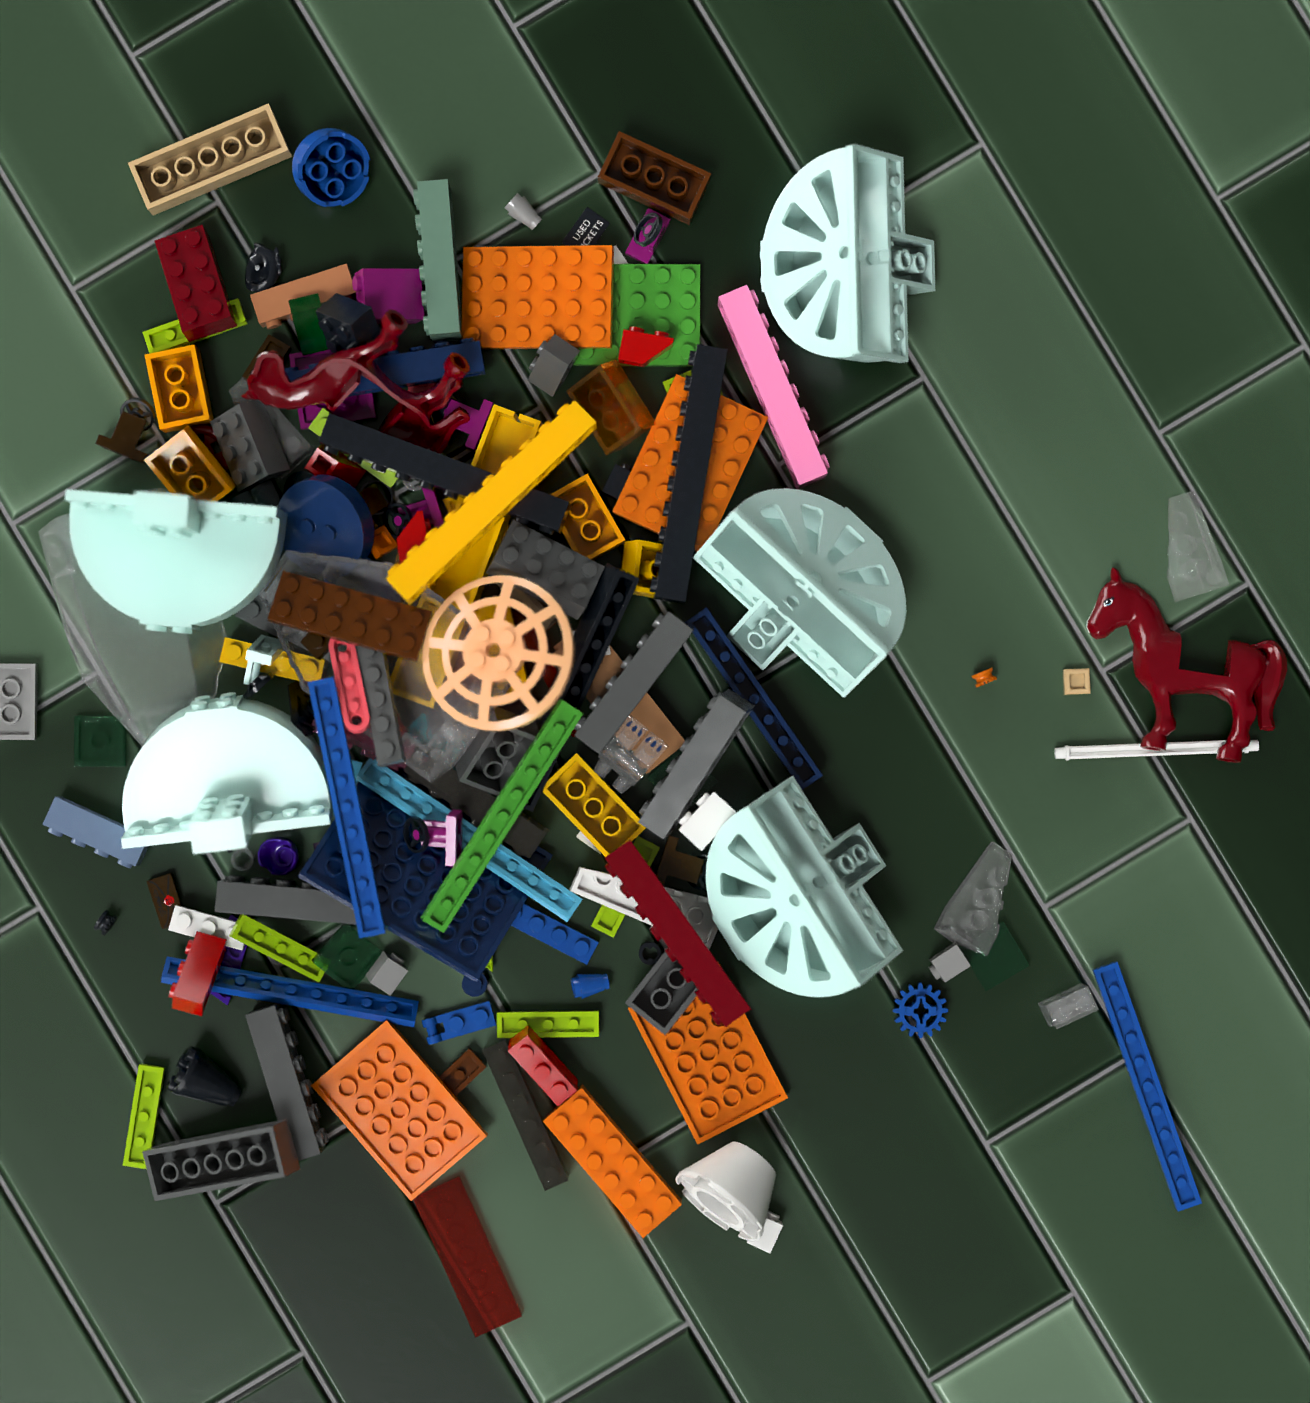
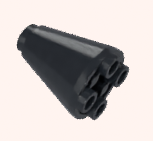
[166,1046,242,1107]

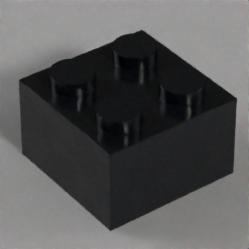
[315,293,380,353]

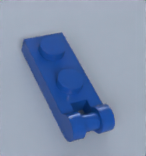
[421,1000,497,1045]

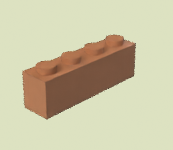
[250,263,356,329]

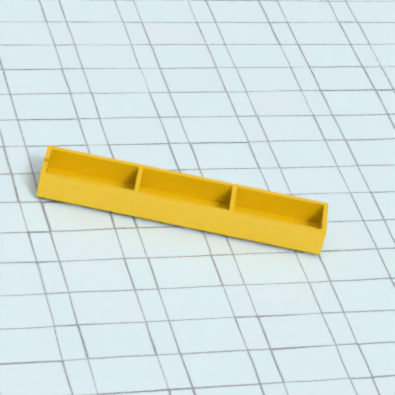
[391,404,543,711]

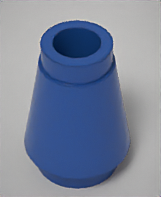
[571,974,609,999]

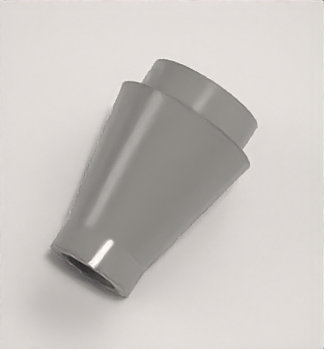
[504,193,542,230]

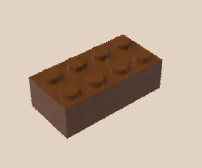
[598,131,711,225]

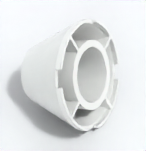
[676,1142,776,1241]

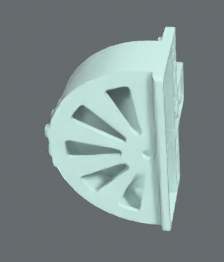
[760,144,935,363]
[693,488,906,698]
[65,490,288,634]
[121,692,334,854]
[706,776,903,997]

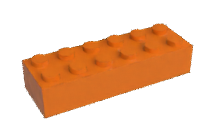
[543,1084,682,1238]

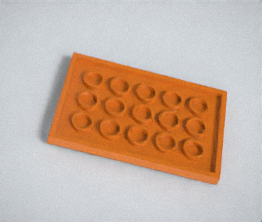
[461,245,614,349]
[612,374,768,552]
[628,961,788,1145]
[311,1020,488,1201]

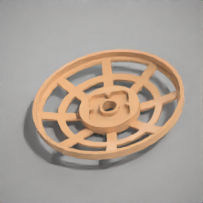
[422,575,575,731]

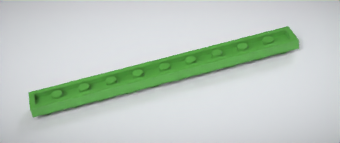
[421,699,583,933]

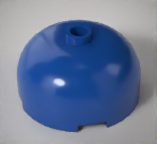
[292,128,370,207]

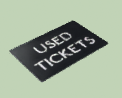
[562,207,610,246]

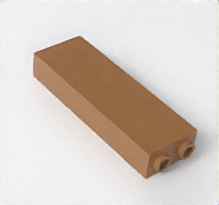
[553,630,685,774]

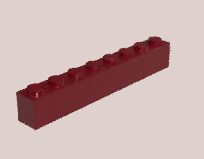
[604,840,751,1027]

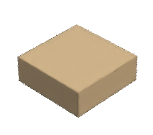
[1063,668,1091,695]

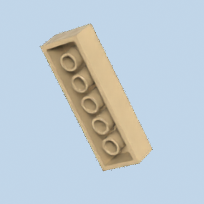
[128,103,292,216]

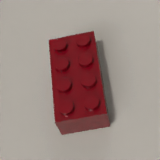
[154,225,237,342]

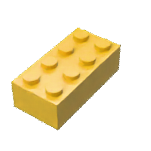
[542,753,646,857]

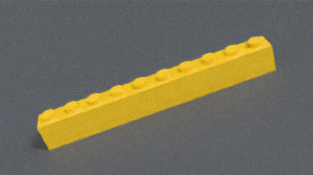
[386,400,597,605]

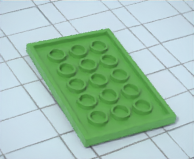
[573,264,700,367]

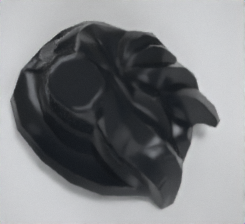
[245,242,282,292]

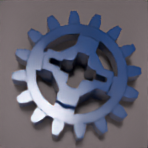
[892,982,948,1038]

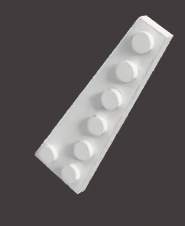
[569,867,718,950]

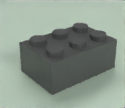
[210,399,290,492]
[454,706,539,796]
[625,952,698,1035]

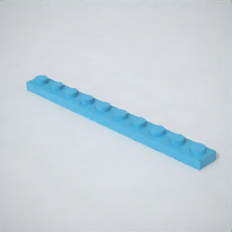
[355,757,583,922]

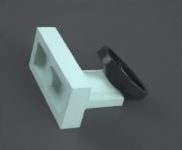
[243,635,286,699]

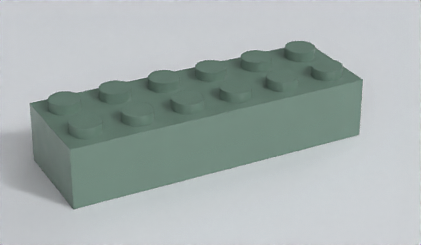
[413,179,463,342]

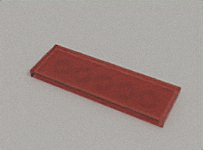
[413,1175,522,1338]

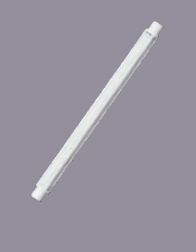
[1054,740,1259,761]

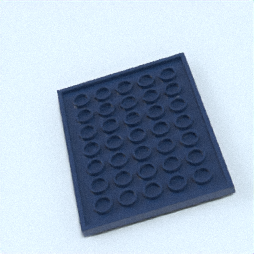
[298,756,553,983]

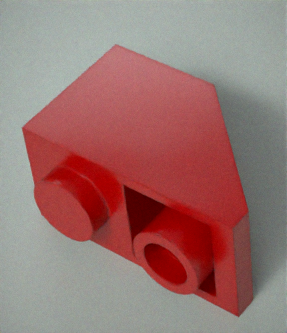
[618,327,674,367]
[305,445,367,488]
[397,510,431,565]

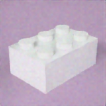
[678,792,736,851]

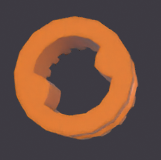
[971,667,997,688]

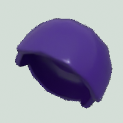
[257,837,299,875]

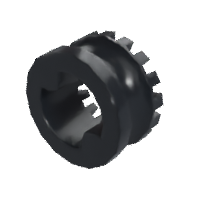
[94,910,117,936]
[639,941,661,965]

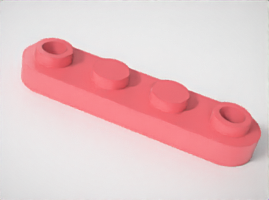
[329,639,370,734]

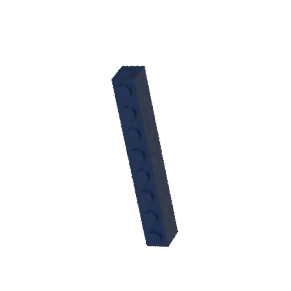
[285,338,486,397]
[685,607,823,790]

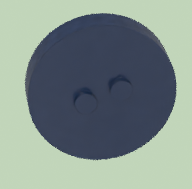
[278,474,374,578]

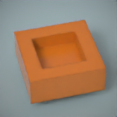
[371,525,397,560]

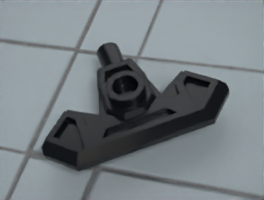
[288,681,316,737]

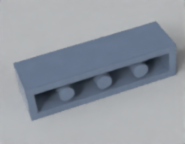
[42,796,149,868]

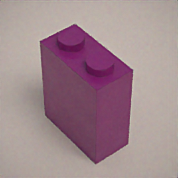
[352,268,424,324]

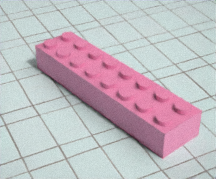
[718,285,830,489]

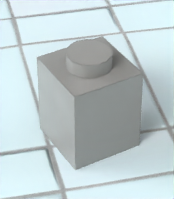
[928,943,970,982]
[365,951,408,996]

